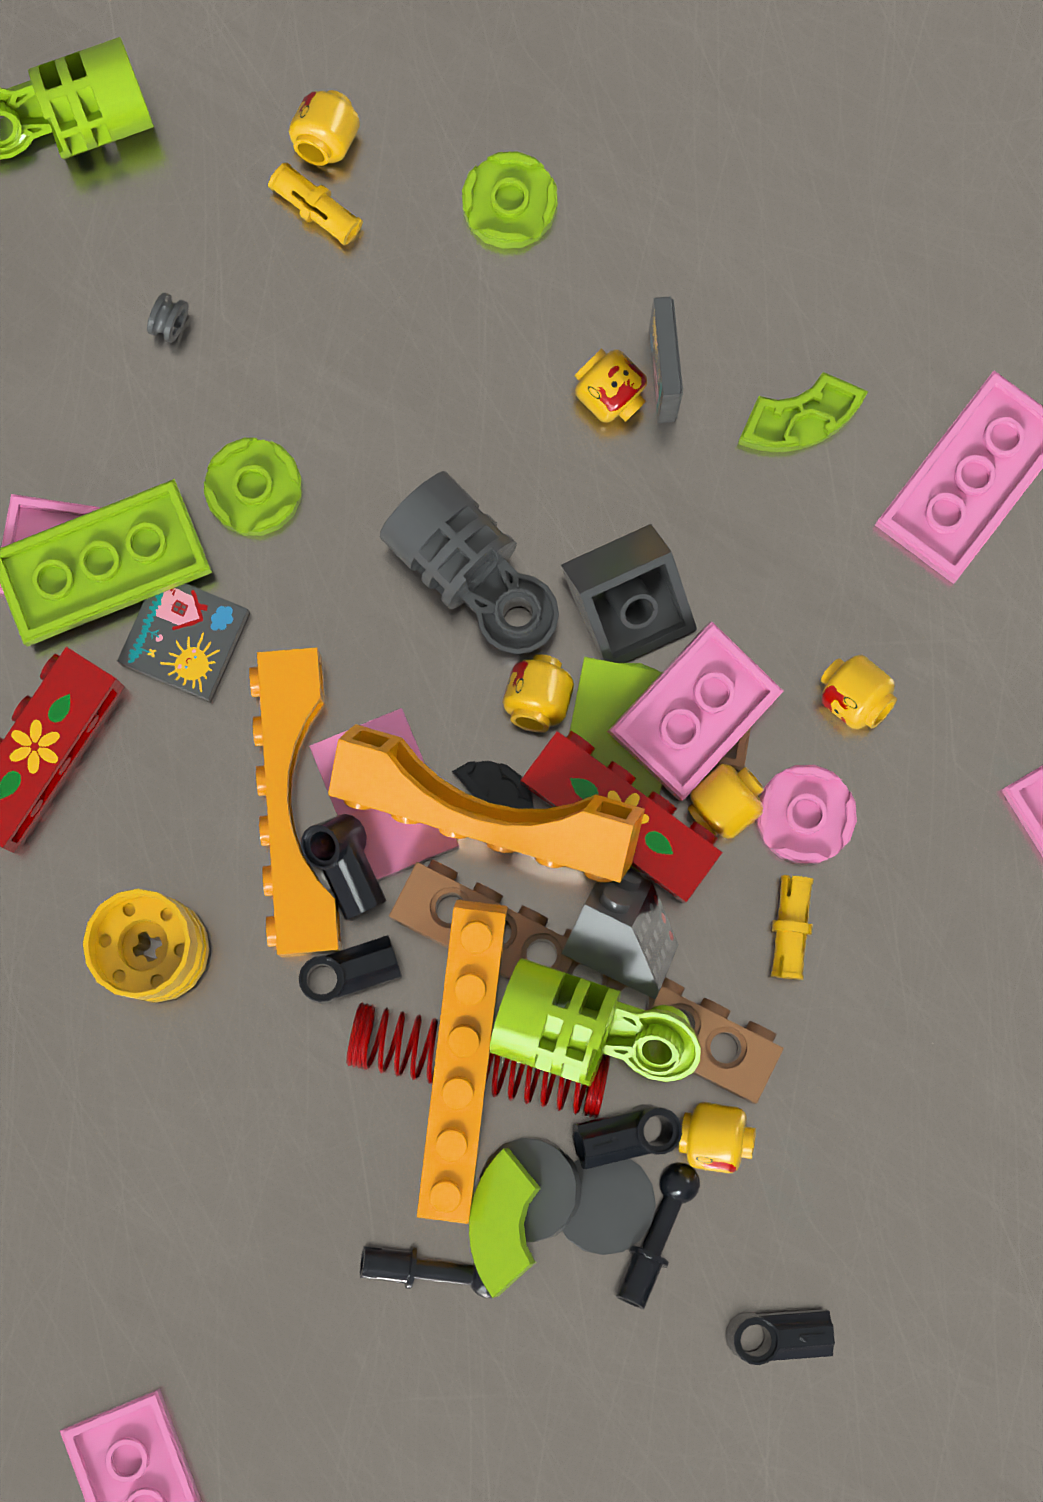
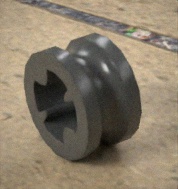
[147,293,189,343]

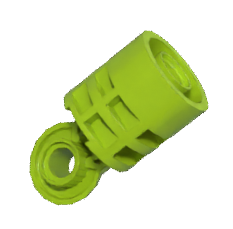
[0,37,154,160]
[489,958,701,1086]

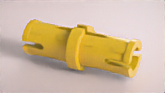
[268,162,363,246]
[771,875,814,980]

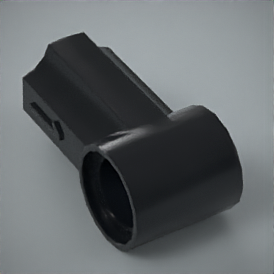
[301,814,387,920]
[299,935,402,1004]
[573,1104,682,1169]
[726,1309,835,1365]

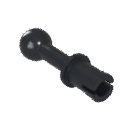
[616,1162,700,1309]
[360,1246,492,1298]

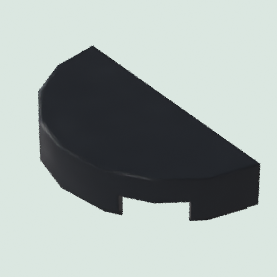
[452,761,534,809]

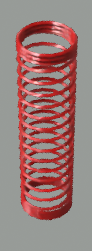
[346,1002,610,1119]

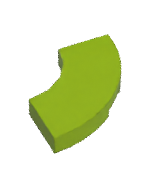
[738,372,868,452]
[469,1148,541,1298]

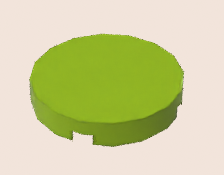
[462,151,558,249]
[204,437,302,536]

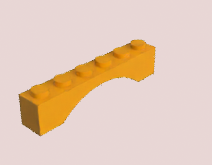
[249,648,342,957]
[328,724,645,883]
[417,900,508,1224]

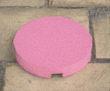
[756,765,857,865]

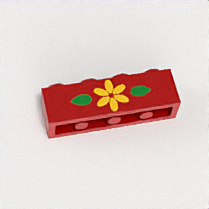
[0,647,125,853]
[520,731,723,903]

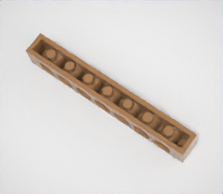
[389,859,784,1104]

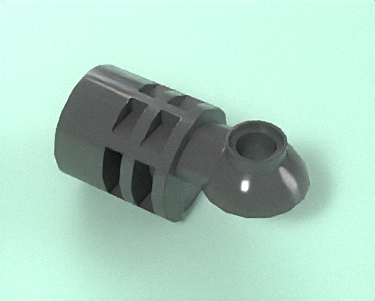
[380,471,559,654]

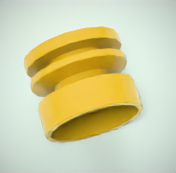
[83,889,210,1003]

